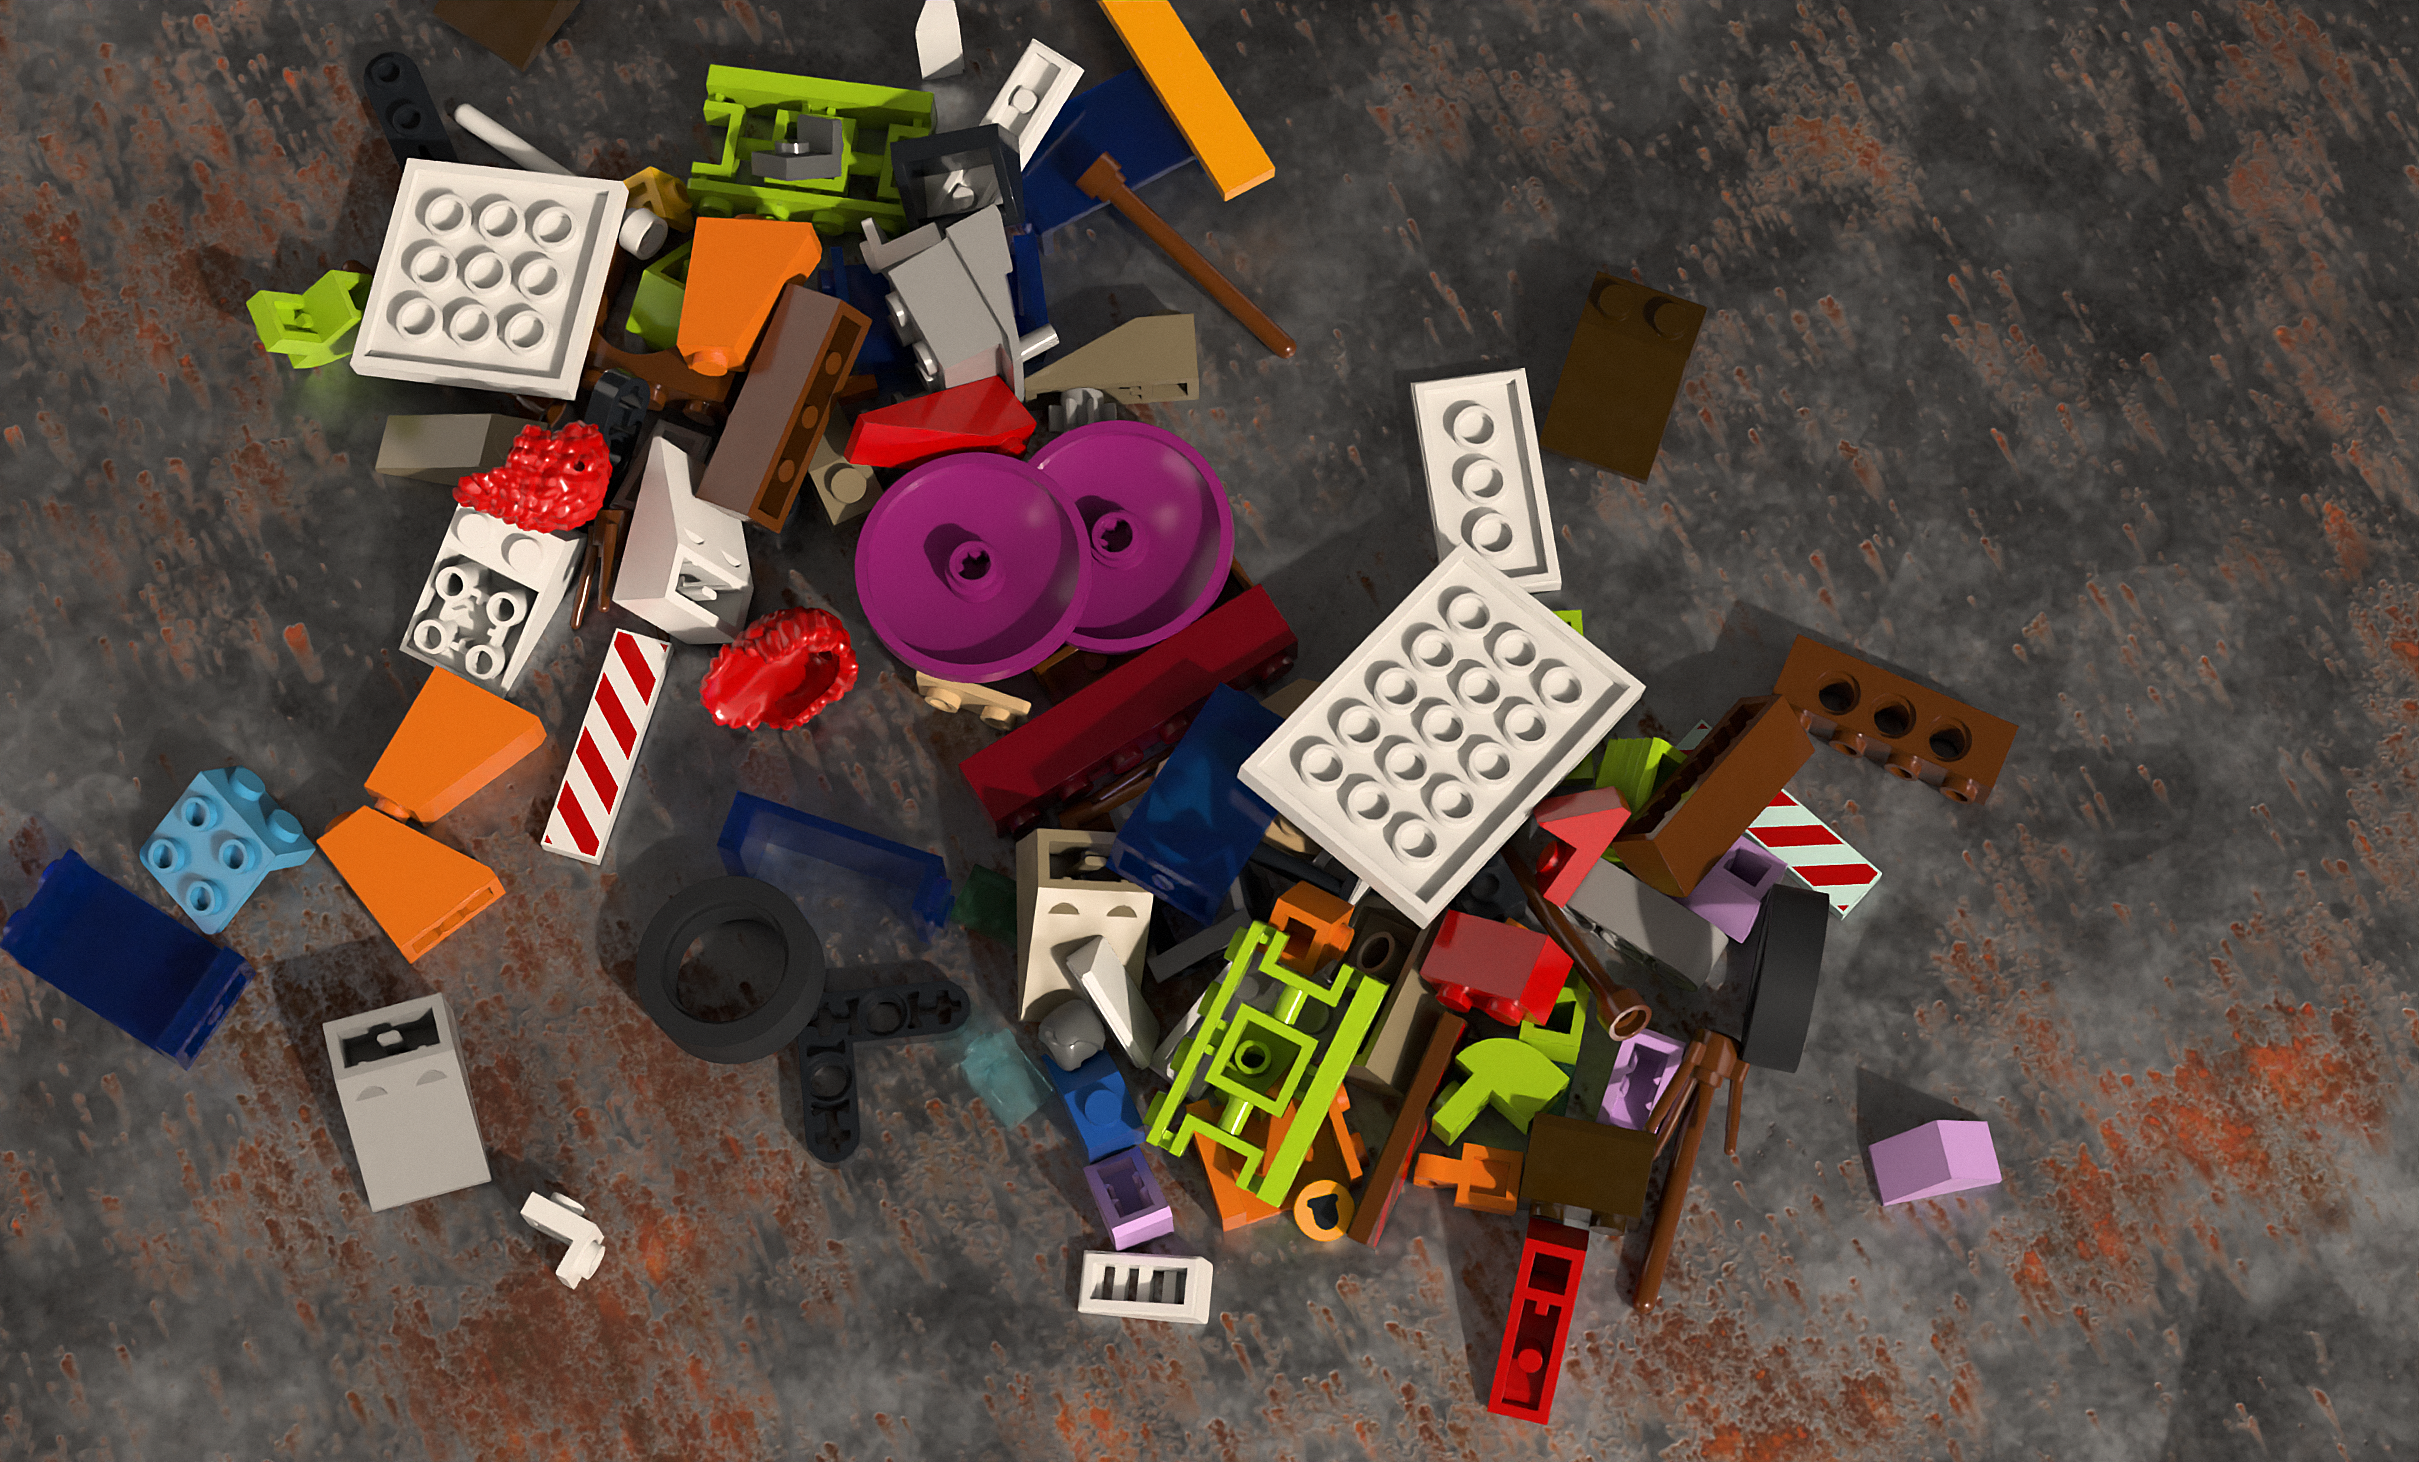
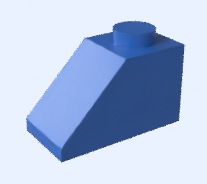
[1041,1046,1146,1165]

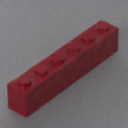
[958,583,1298,839]

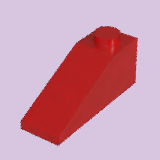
[843,375,1037,470]
[1487,1217,1590,1425]

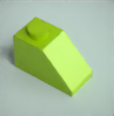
[625,238,694,351]

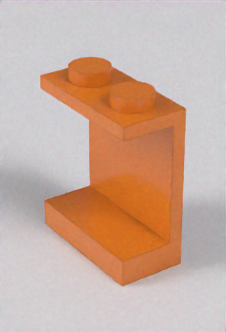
[1185,1062,1370,1232]

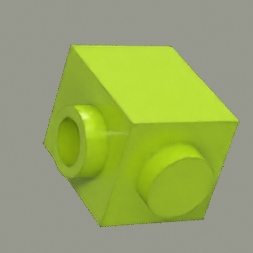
[1214,1020,1302,1122]

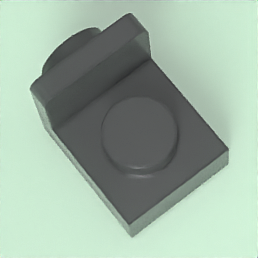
[752,114,844,181]

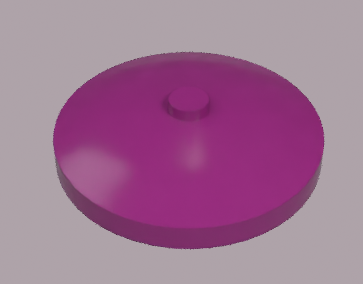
[1027,420,1235,655]
[855,452,1093,683]

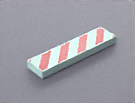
[1675,719,1882,921]

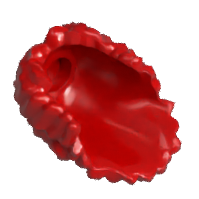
[452,420,613,534]
[698,606,859,732]

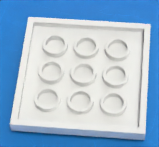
[350,158,629,401]

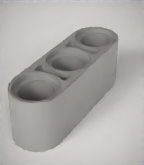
[1558,857,1729,993]

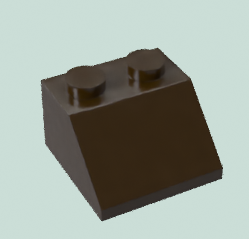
[1516,1111,1658,1236]

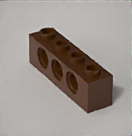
[1771,634,2019,806]

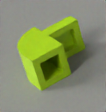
[246,270,373,368]
[1518,955,1596,1065]
[1431,1038,1570,1147]

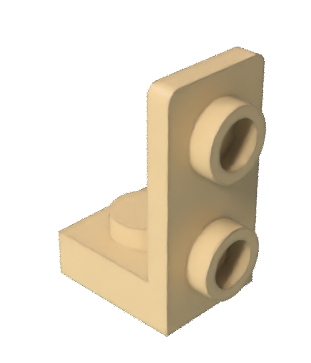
[916,671,1033,731]

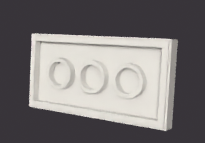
[1410,368,1562,594]

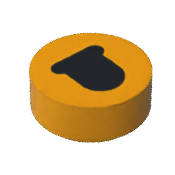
[1292,1178,1355,1241]

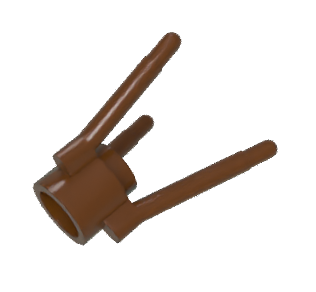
[570,510,670,643]
[1057,746,1197,849]
[1642,1028,1751,1162]

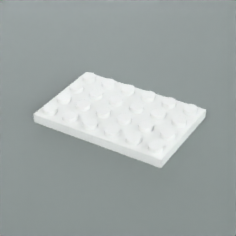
[1237,541,1646,930]

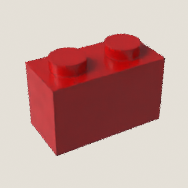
[1419,909,1574,1026]

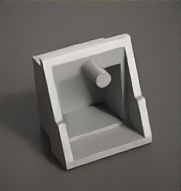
[884,203,1059,404]

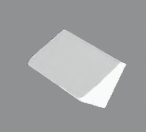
[915,0,965,80]
[1066,936,1160,1070]

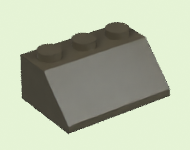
[1311,895,1453,1099]

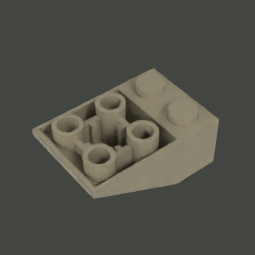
[1016,828,1154,1024]

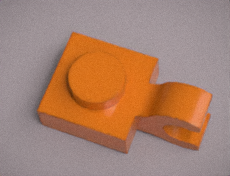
[1412,1142,1524,1216]

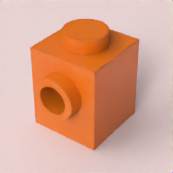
[1257,880,1355,977]

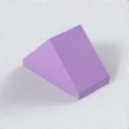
[1596,1028,1687,1134]
[1868,1120,2002,1206]
[1083,1146,1174,1253]

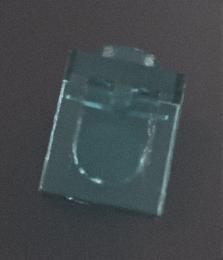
[960,1027,1055,1132]

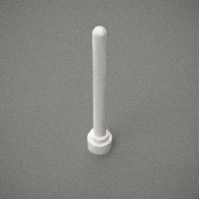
[454,104,668,260]

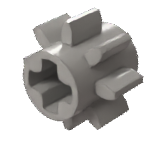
[1048,388,1117,441]

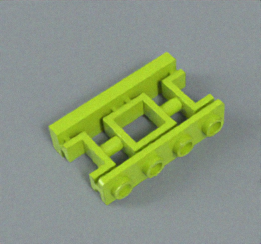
[686,64,938,242]
[1143,919,1390,1208]

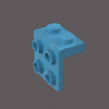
[139,765,317,934]

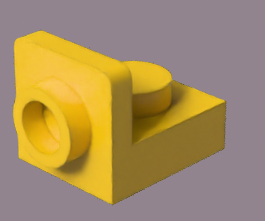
[617,166,695,250]

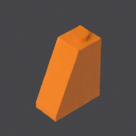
[676,217,822,376]
[364,665,547,829]
[316,805,506,964]

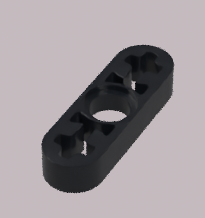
[574,367,650,534]

